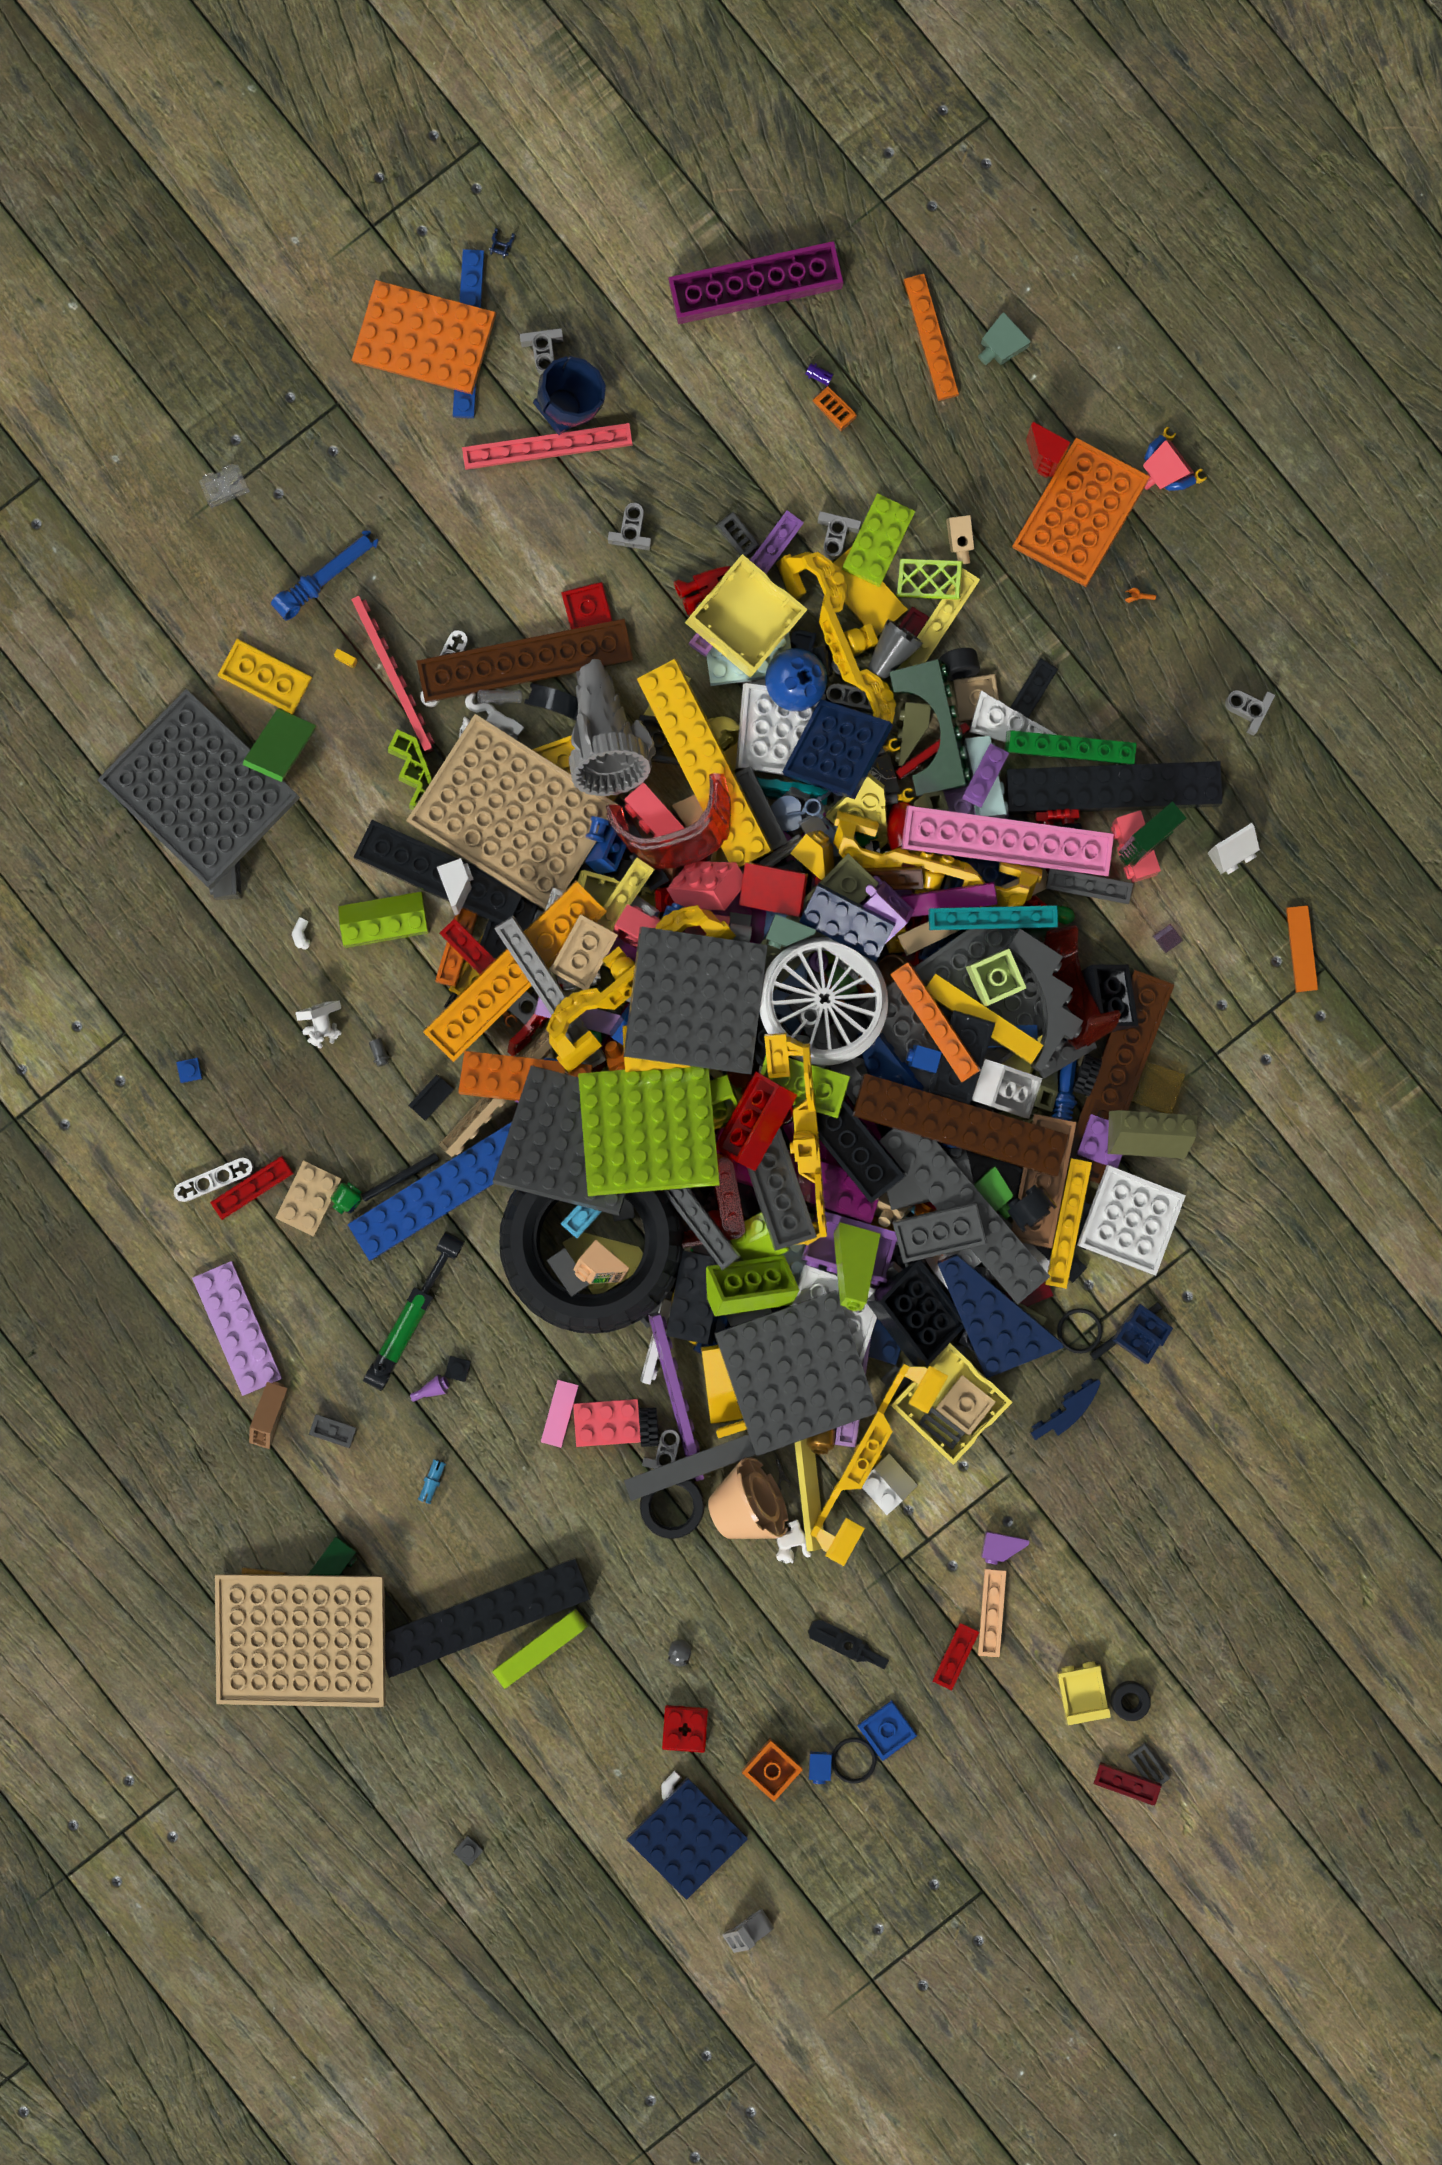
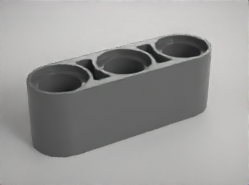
[826,684,873,713]

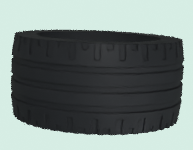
[640,1479,704,1539]

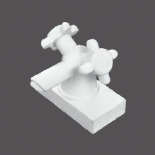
[295,1000,342,1048]

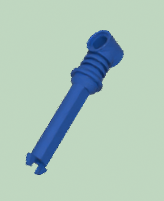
[271,531,379,621]
[1051,1038,1077,1120]

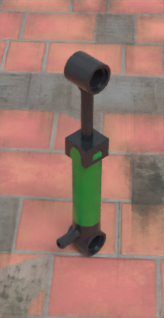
[363,1231,465,1391]

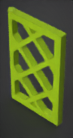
[896,559,963,599]

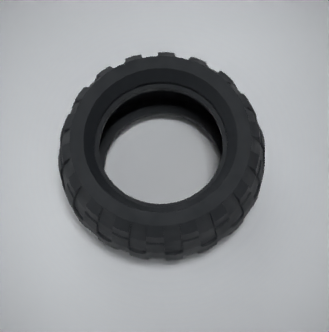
[499,1189,685,1334]

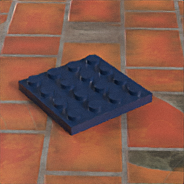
[782,699,893,799]
[626,1777,748,1900]

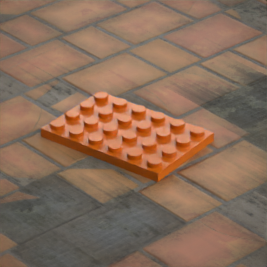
[351,280,496,395]
[1012,438,1150,587]

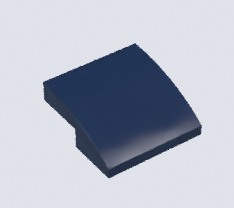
[1112,1304,1173,1364]

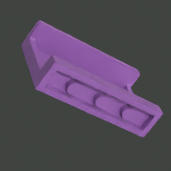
[801,1210,898,1286]

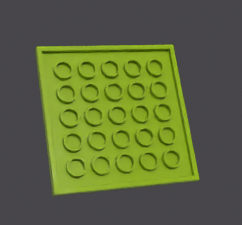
[578,1066,719,1196]

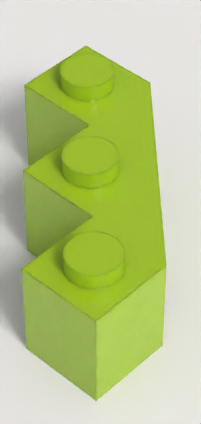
[388,729,432,810]

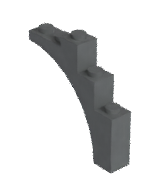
[1004,929,1083,1071]

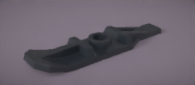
[808,1619,889,1670]

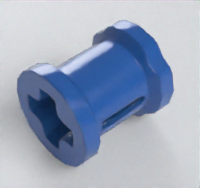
[585,816,609,842]

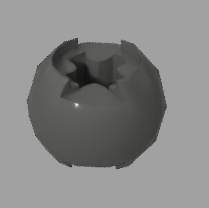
[668,1640,692,1667]

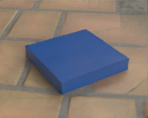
[857,1700,917,1761]

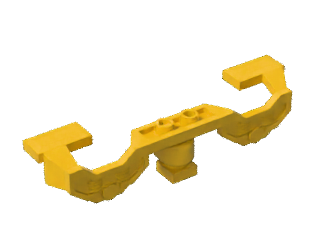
[776,552,896,723]
[833,810,1042,907]
[546,905,736,1073]
[764,1033,827,1245]
[810,1363,948,1566]

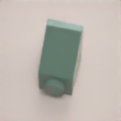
[765,914,816,949]

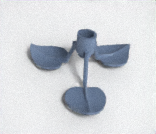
[771,788,856,857]

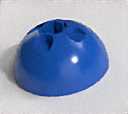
[765,648,827,712]

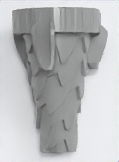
[569,659,656,796]

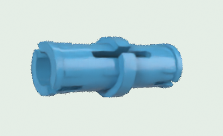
[418,1459,446,1504]

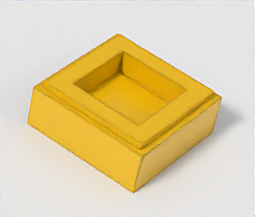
[334,648,358,668]

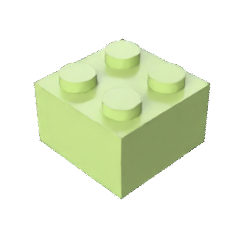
[966,949,1026,1006]

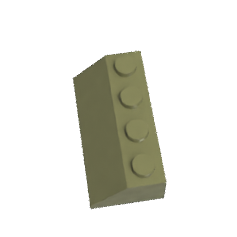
[1107,1110,1197,1159]

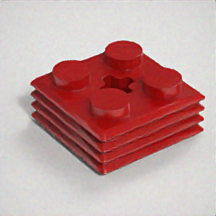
[662,1705,708,1753]

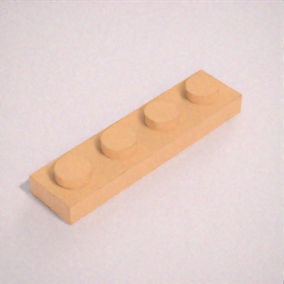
[978,1569,1006,1657]

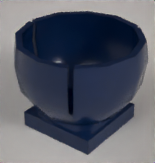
[533,356,606,435]

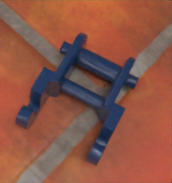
[489,228,515,259]

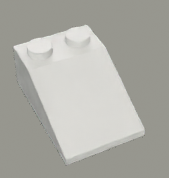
[1208,823,1260,875]
[972,1059,1043,1119]

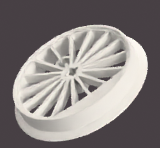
[759,937,888,1065]

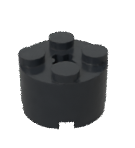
[1007,1185,1058,1232]

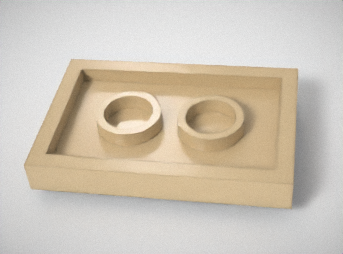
[549,914,618,990]
[276,1160,342,1237]

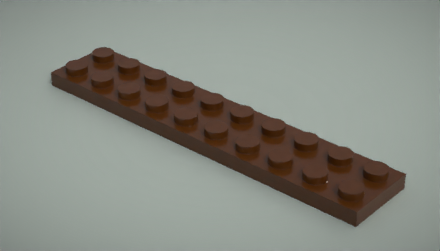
[416,619,633,703]
[1067,970,1174,1184]
[852,1074,1068,1177]

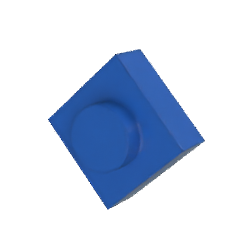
[176,1058,202,1083]

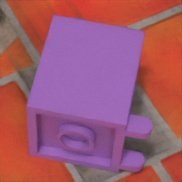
[860,876,915,943]

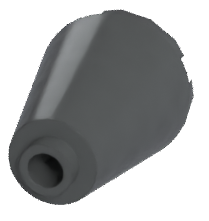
[868,619,923,679]

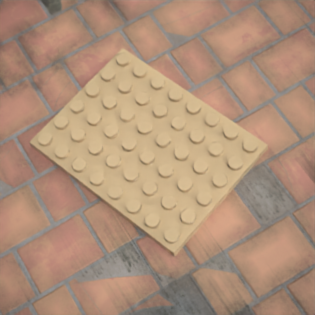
[406,714,619,910]
[215,1574,386,1707]

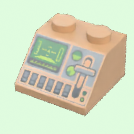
[573,1240,629,1284]

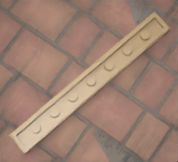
[898,868,1048,955]

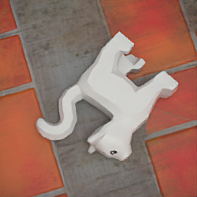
[459,693,524,740]

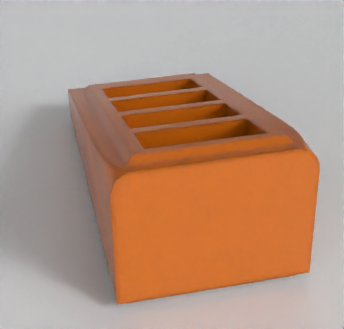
[812,387,857,431]

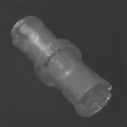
[477,688,522,705]

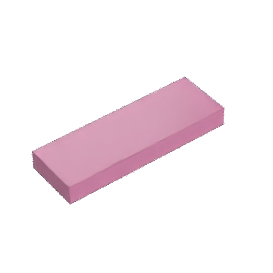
[541,1380,579,1448]

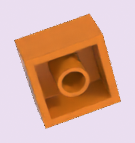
[742,1738,803,1802]

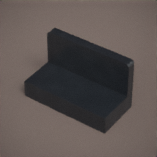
[408,1074,454,1121]

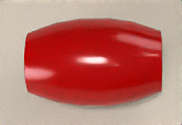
[887,802,913,850]

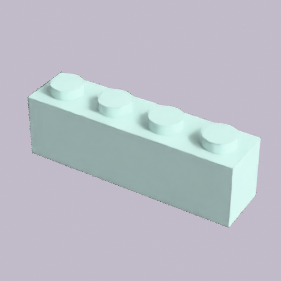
[962,736,1008,819]

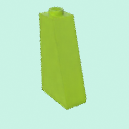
[833,1222,881,1311]

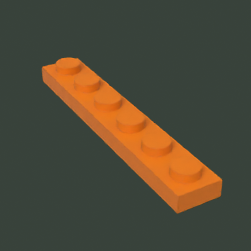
[904,274,959,401]
[890,962,981,1082]

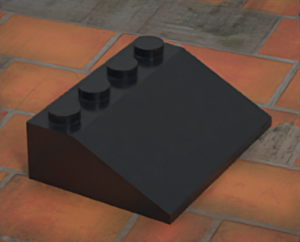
[867,1259,964,1366]

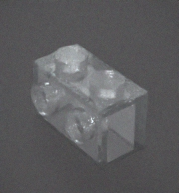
[199,464,250,508]

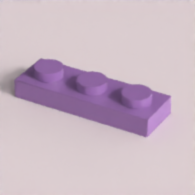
[962,743,1009,808]

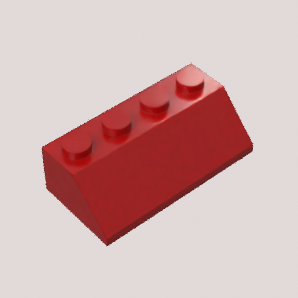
[716,1072,797,1171]

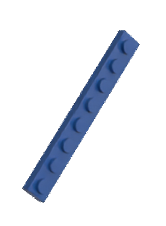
[453,249,484,419]

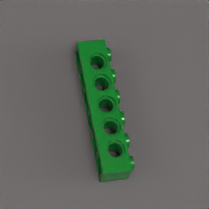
[1004,730,1137,765]

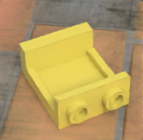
[1057,1661,1111,1725]

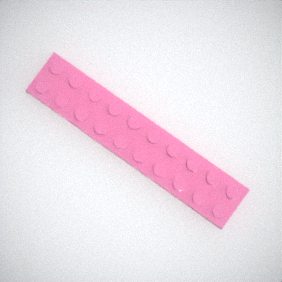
[901,806,1114,876]

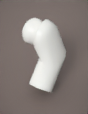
[292,917,310,950]
[661,1770,682,1801]

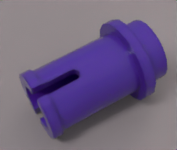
[805,363,833,386]

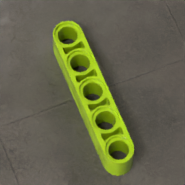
[492,1609,589,1689]

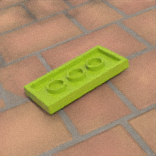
[842,493,915,587]
[760,1056,851,1118]

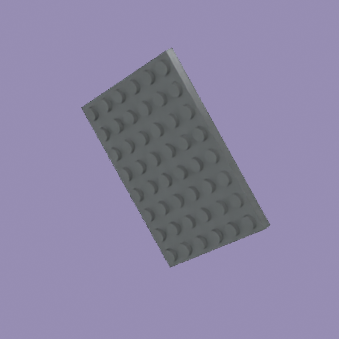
[97,689,300,890]
[859,928,1071,1092]

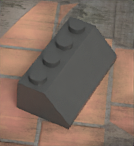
[886,1148,974,1210]

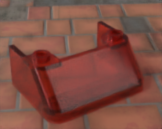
[682,1153,745,1248]

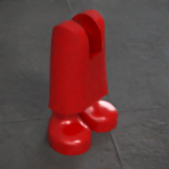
[673,566,731,617]

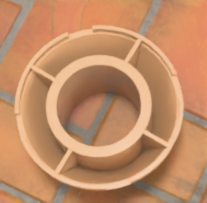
[708,1457,788,1539]

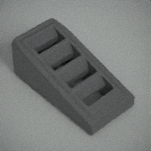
[715,512,759,557]

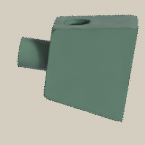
[978,312,1031,365]

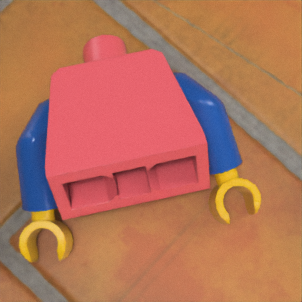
[1143,427,1207,491]

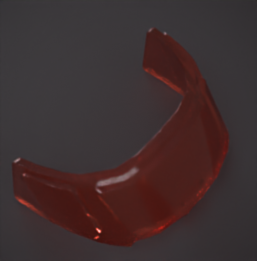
[606,773,731,869]
[1044,925,1121,1050]

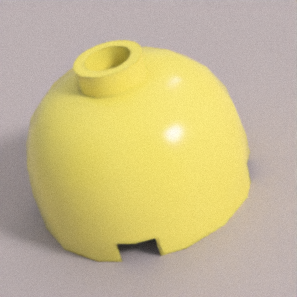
[708,716,739,751]

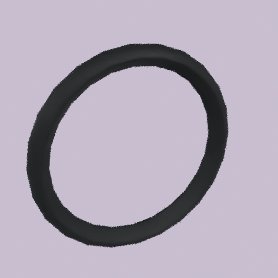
[1057,1308,1102,1354]
[831,1738,876,1783]

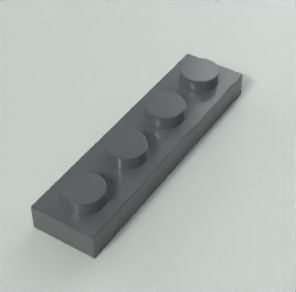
[1045,869,1133,904]

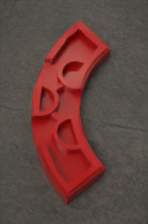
[507,982,564,1056]

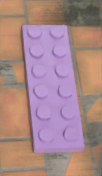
[192,1261,283,1396]

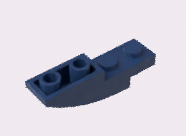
[1029,1378,1101,1440]

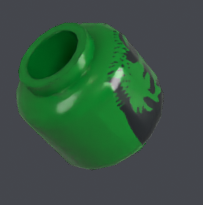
[331,1182,362,1214]

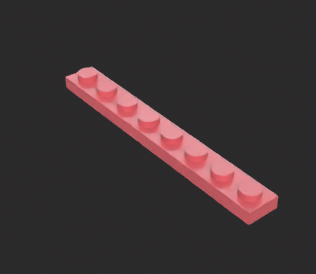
[462,423,633,470]
[351,596,435,754]

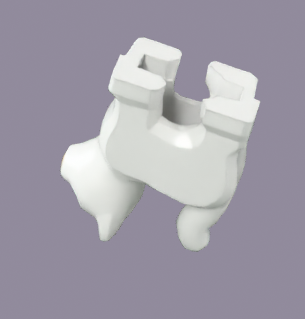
[776,1519,811,1564]

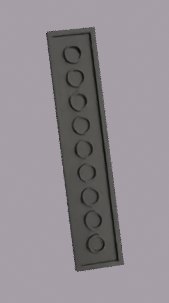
[879,1128,1050,1304]

